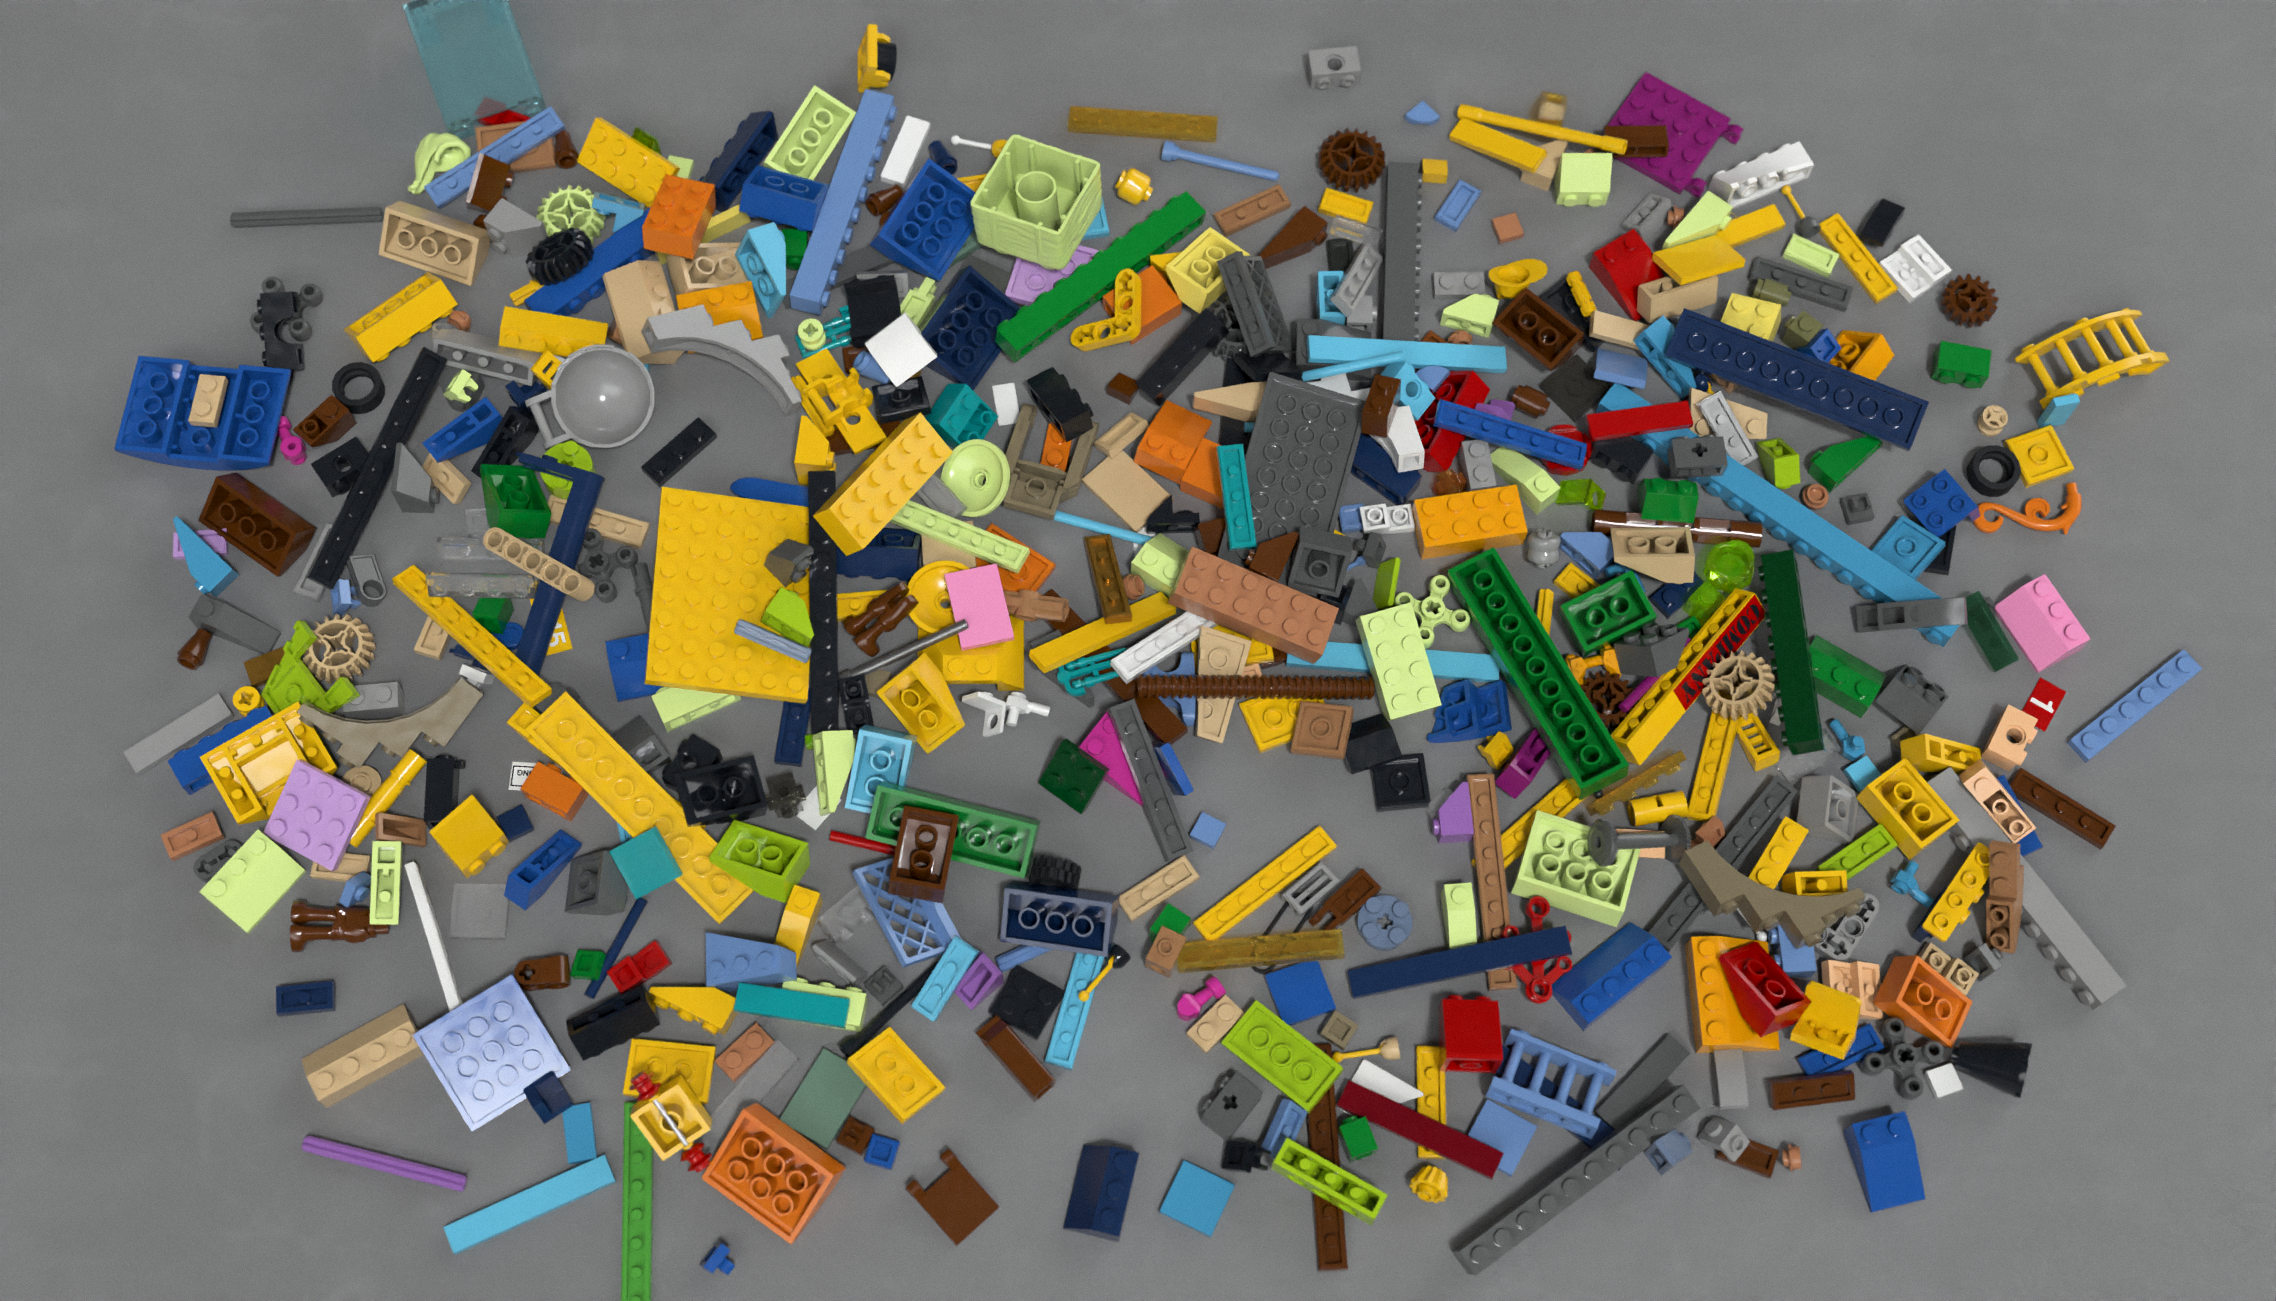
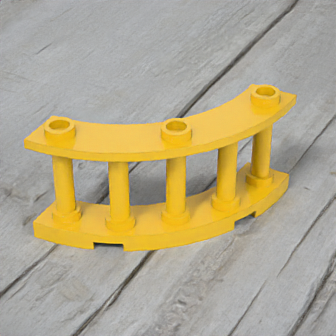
[2014,308,2170,410]

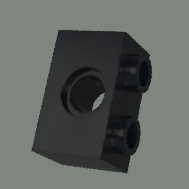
[311,437,368,498]
[662,734,723,793]

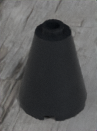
[1950,1041,2032,1098]

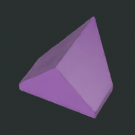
[954,948,1004,1010]

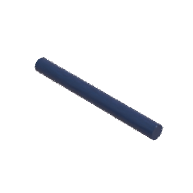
[584,898,647,1000]

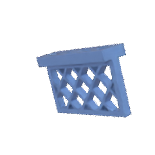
[852,857,961,968]

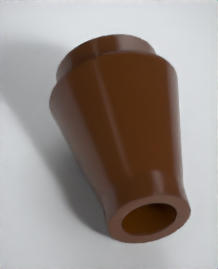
[554,131,579,169]
[866,184,903,217]
[177,629,212,670]

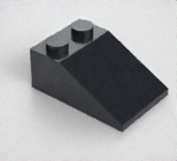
[673,755,768,827]

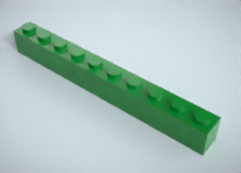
[995,191,1206,363]

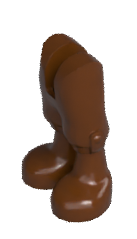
[843,581,919,657]

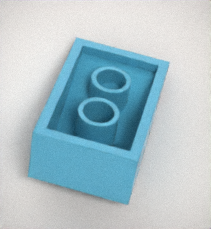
[735,222,786,319]
[844,725,917,814]

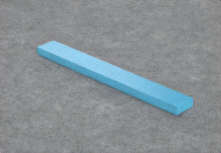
[1306,335,1507,374]
[1286,642,1499,683]

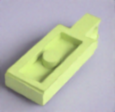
[900,277,937,327]

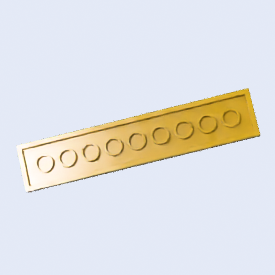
[525,691,754,925]

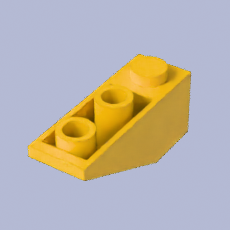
[648,987,738,1035]

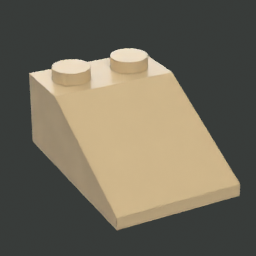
[666,242,748,300]
[1610,527,1695,584]

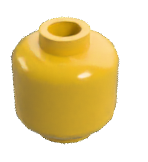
[1114,168,1153,205]

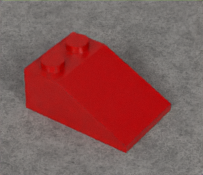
[1589,229,1665,322]
[1719,941,1811,1037]

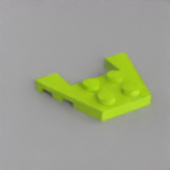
[261,620,360,714]

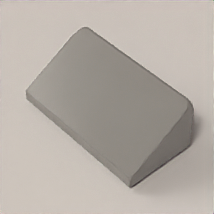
[1621,192,1673,243]
[812,940,868,988]

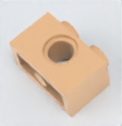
[1981,704,2038,772]

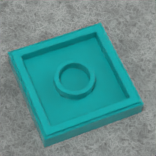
[609,826,683,899]

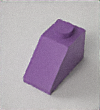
[1432,782,1474,844]

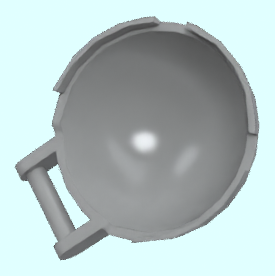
[525,344,655,450]

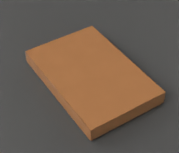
[475,121,557,173]

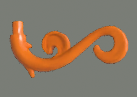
[1973,483,2082,535]

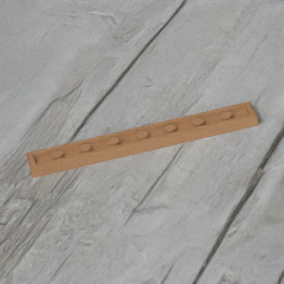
[1466,773,1517,991]

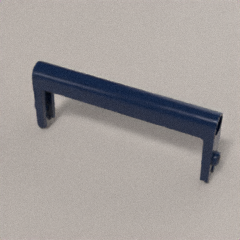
[449,452,605,676]

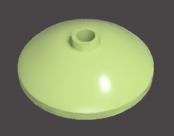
[941,439,1010,518]

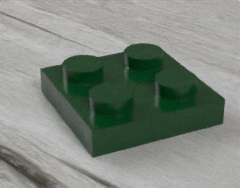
[1038,738,1110,814]

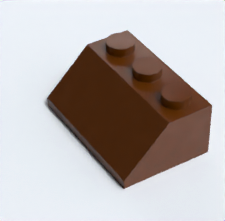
[1492,287,1584,371]

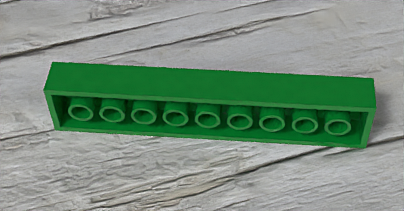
[1448,547,1629,800]

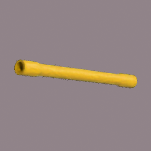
[1457,104,1627,155]

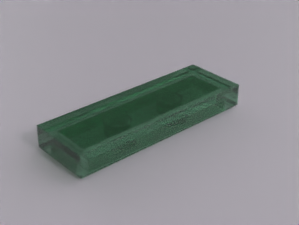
[1966,591,2019,673]

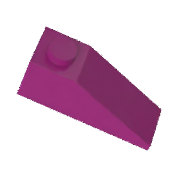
[1495,727,1550,799]

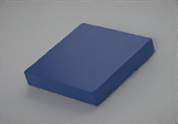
[1153,743,1194,796]
[1264,957,1336,1026]

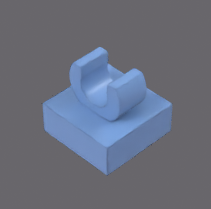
[330,579,362,615]

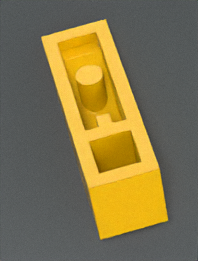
[1900,734,1981,774]
[774,885,823,971]

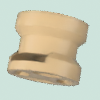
[1977,405,2008,437]

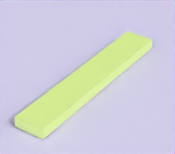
[889,500,1030,574]

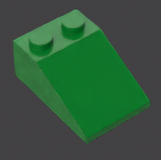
[480,464,552,539]

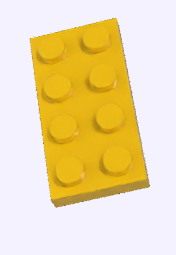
[577,117,680,208]

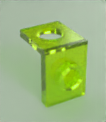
[1556,479,1606,512]

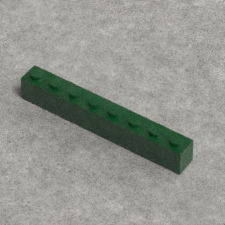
[1758,549,1825,756]

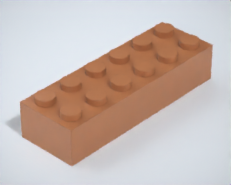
[1167,546,1339,664]

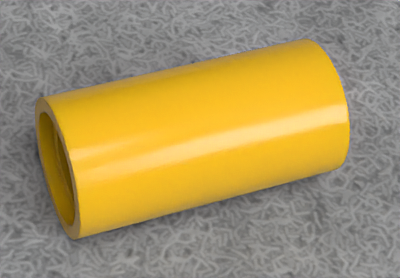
[1627,791,1688,827]

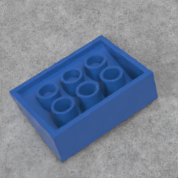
[869,158,976,281]

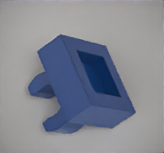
[699,1242,735,1275]

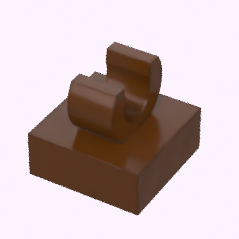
[836,1117,875,1156]

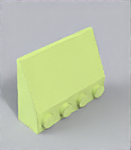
[1511,810,1640,927]

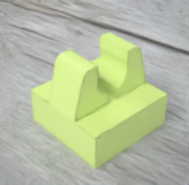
[443,369,478,403]

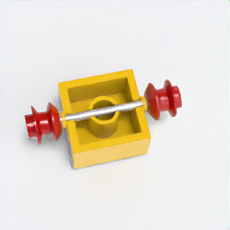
[629,1071,713,1173]

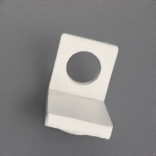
[962,692,1006,737]

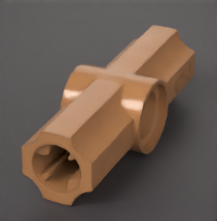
[1003,589,1070,623]

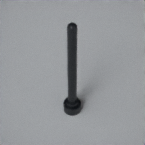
[838,961,939,1058]

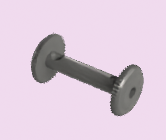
[1588,815,1691,867]

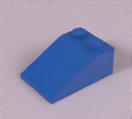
[1843,1111,1925,1213]

